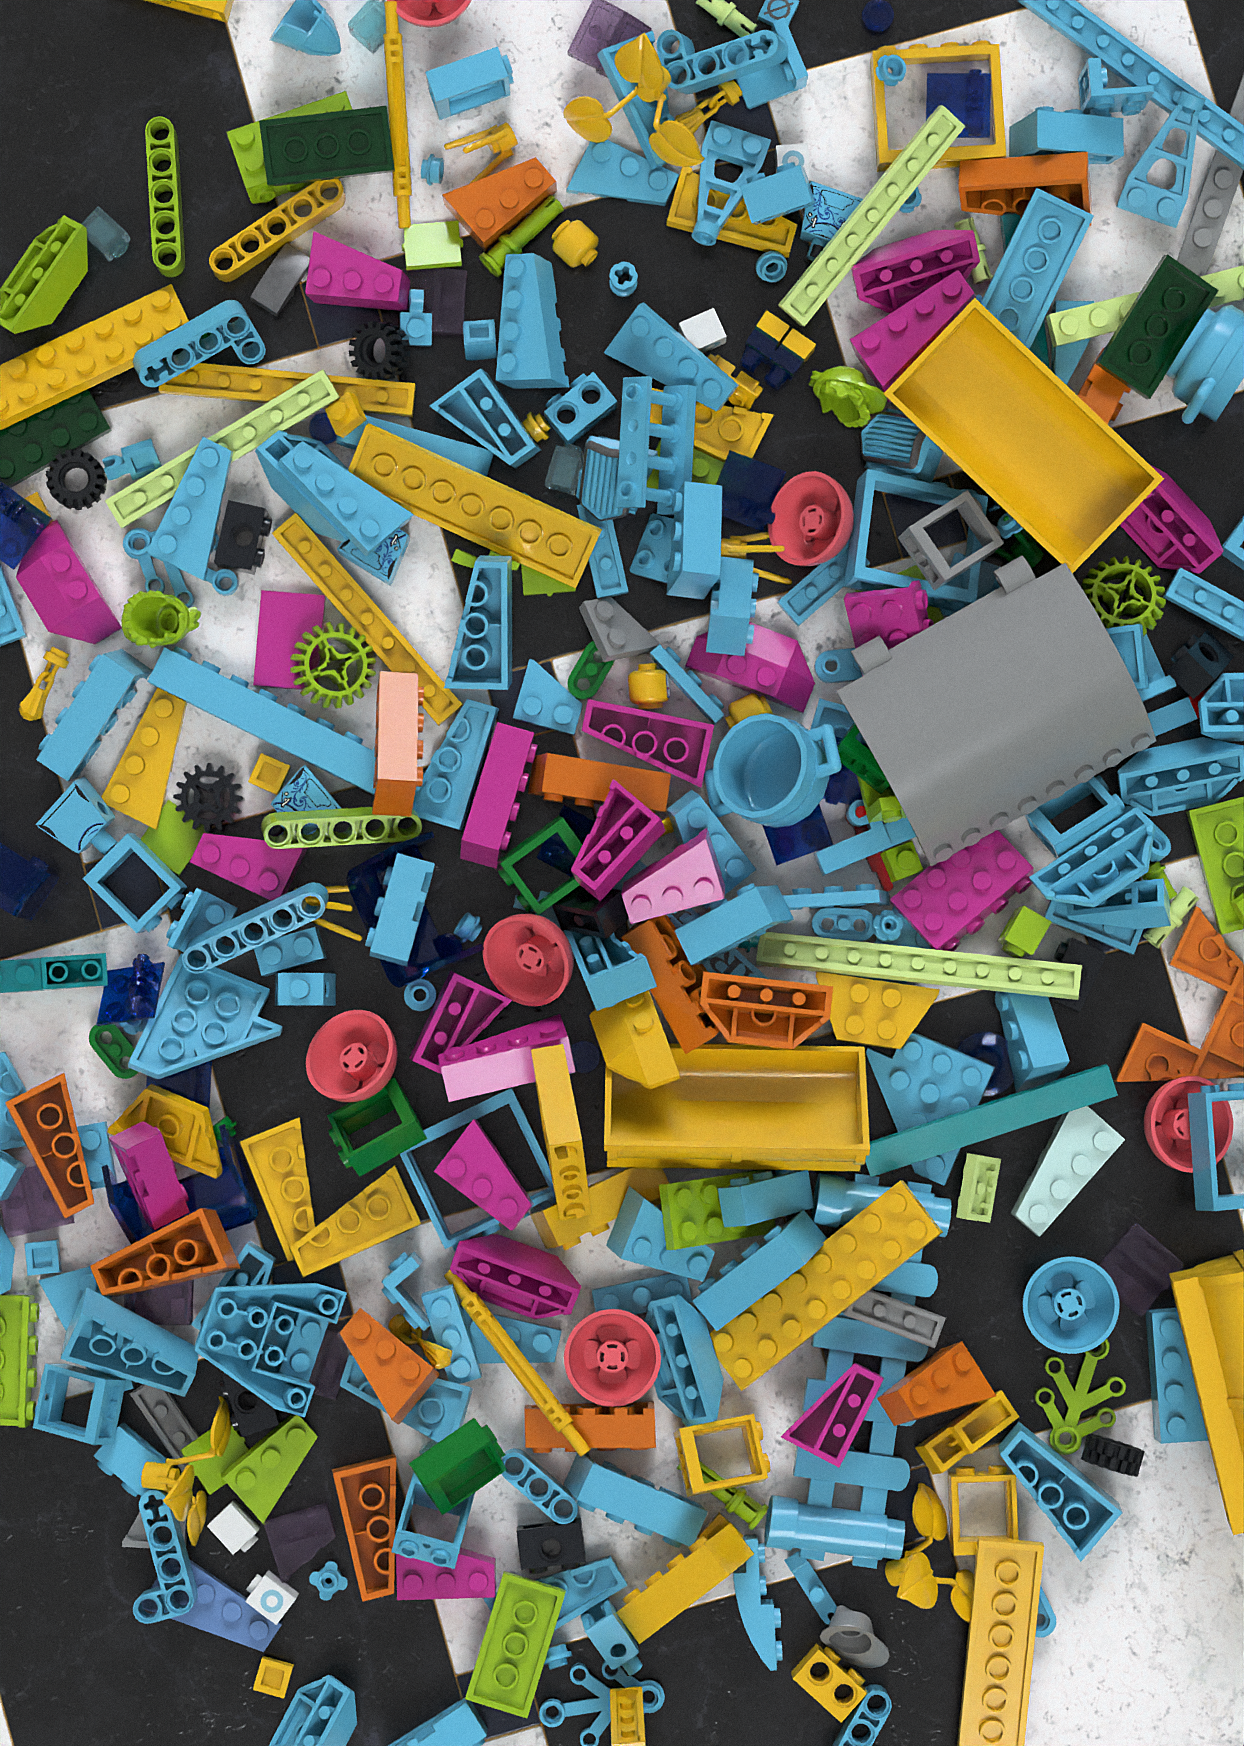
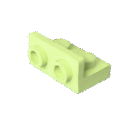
[956,1153,1001,1223]

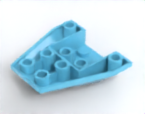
[193,1283,347,1417]

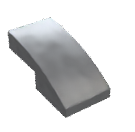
[250,243,310,317]

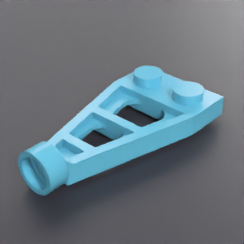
[1116,91,1206,228]
[692,120,771,246]

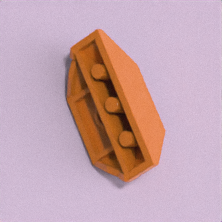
[700,972,833,1050]

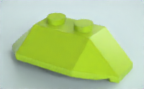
[0,215,88,334]

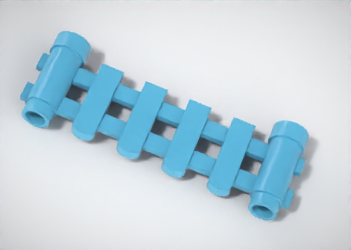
[764,1173,952,1569]

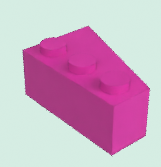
[305,231,411,311]
[571,779,666,901]
[434,1119,534,1231]
[396,1547,496,1600]

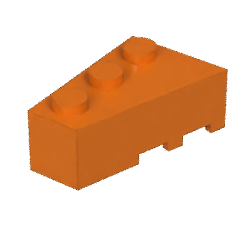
[442,157,557,252]
[1077,348,1131,424]
[340,1308,440,1425]
[877,1341,997,1426]

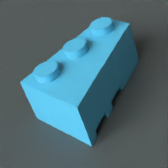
[674,883,794,965]

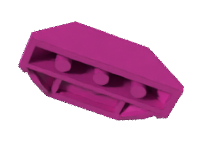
[851,230,980,313]
[1120,463,1224,574]
[16,519,122,645]
[685,622,815,713]
[450,1234,581,1319]

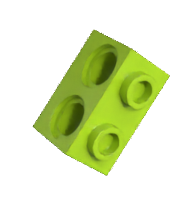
[997,906,1052,958]

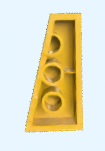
[530,1167,669,1250]
[616,1522,754,1644]

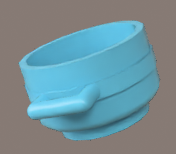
[1166,305,1244,424]
[704,713,842,828]

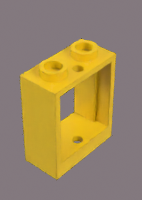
[673,1414,770,1497]
[947,1465,1018,1556]

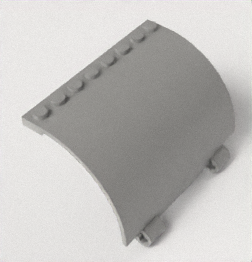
[836,556,1157,866]

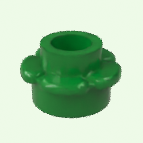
[213,1116,237,1144]

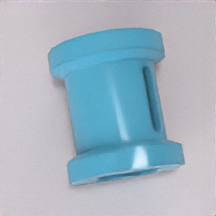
[609,261,638,297]

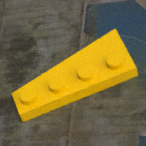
[666,167,797,258]
[101,687,187,830]
[239,1117,315,1262]

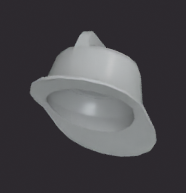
[820,1605,890,1668]

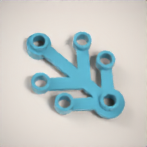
[123,528,239,608]
[539,1661,665,1746]

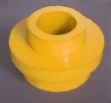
[522,412,551,442]

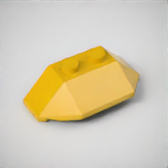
[589,990,680,1089]

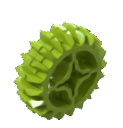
[1081,556,1166,636]
[290,622,376,709]

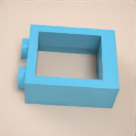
[425,47,514,120]
[1025,775,1126,859]
[83,833,188,933]
[33,1363,126,1445]
[391,1472,475,1569]

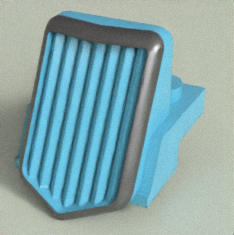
[860,408,943,483]
[576,435,658,521]

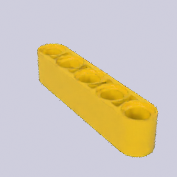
[209,179,346,282]

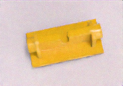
[707,354,764,411]

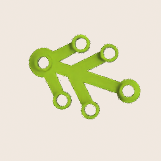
[1034,1339,1126,1455]

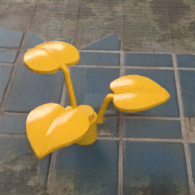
[563,33,705,167]
[141,1396,232,1546]
[885,1483,974,1623]

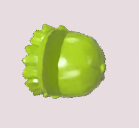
[808,366,887,427]
[121,590,201,648]

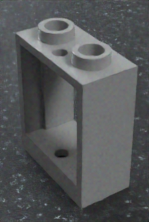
[898,490,1004,591]

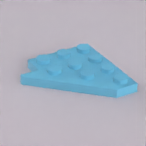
[128,953,283,1079]
[866,1032,995,1186]

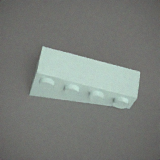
[1011,1106,1125,1237]

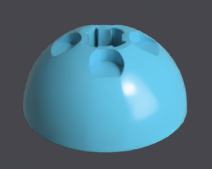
[1022,1257,1119,1354]

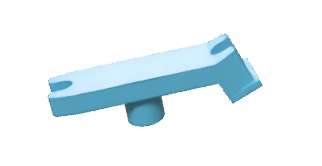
[784,1550,837,1624]

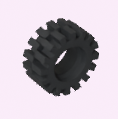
[349,321,410,380]
[46,449,107,510]
[1081,1434,1145,1477]

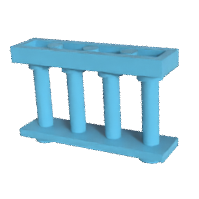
[616,376,697,515]

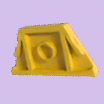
[816,971,940,1050]
[107,1084,223,1179]

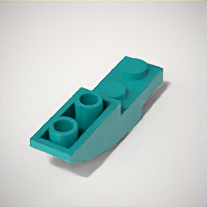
[0,953,108,993]

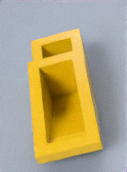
[915,1390,1019,1475]

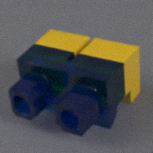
[740,310,816,390]

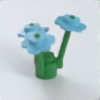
[982,500,1044,568]

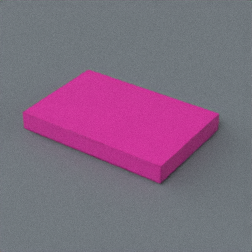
[253,590,326,690]

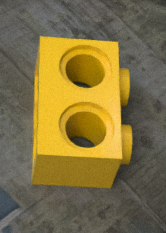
[791,1643,867,1723]

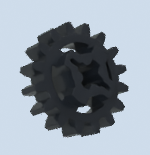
[173,763,245,833]

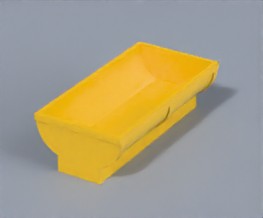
[883,298,1164,574]
[604,1043,870,1171]
[1169,1249,1244,1535]

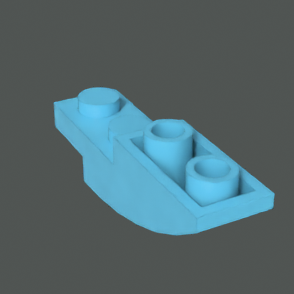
[733,1534,782,1671]

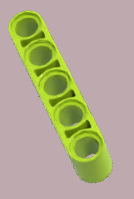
[145,116,185,278]
[261,807,422,849]

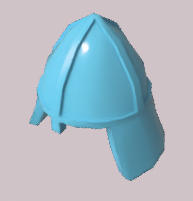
[269,0,341,56]

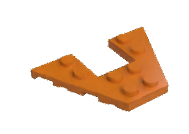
[1114,906,1244,1082]

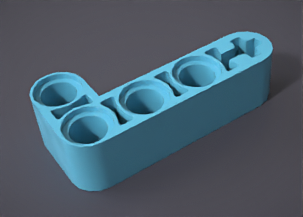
[657,29,788,95]
[133,300,266,387]
[133,1489,198,1624]

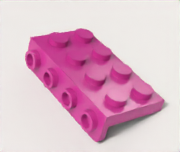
[844,580,934,676]
[890,830,1034,952]

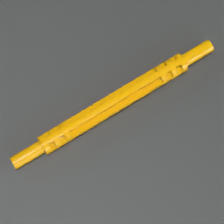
[383,1,412,229]
[444,1270,591,1457]

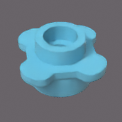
[309,1561,348,1601]

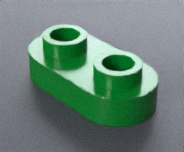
[568,641,615,700]
[89,1022,139,1079]

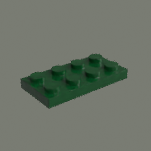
[259,106,395,187]
[1095,254,1219,399]
[0,389,112,493]

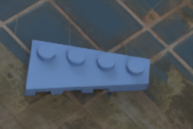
[142,1558,283,1652]

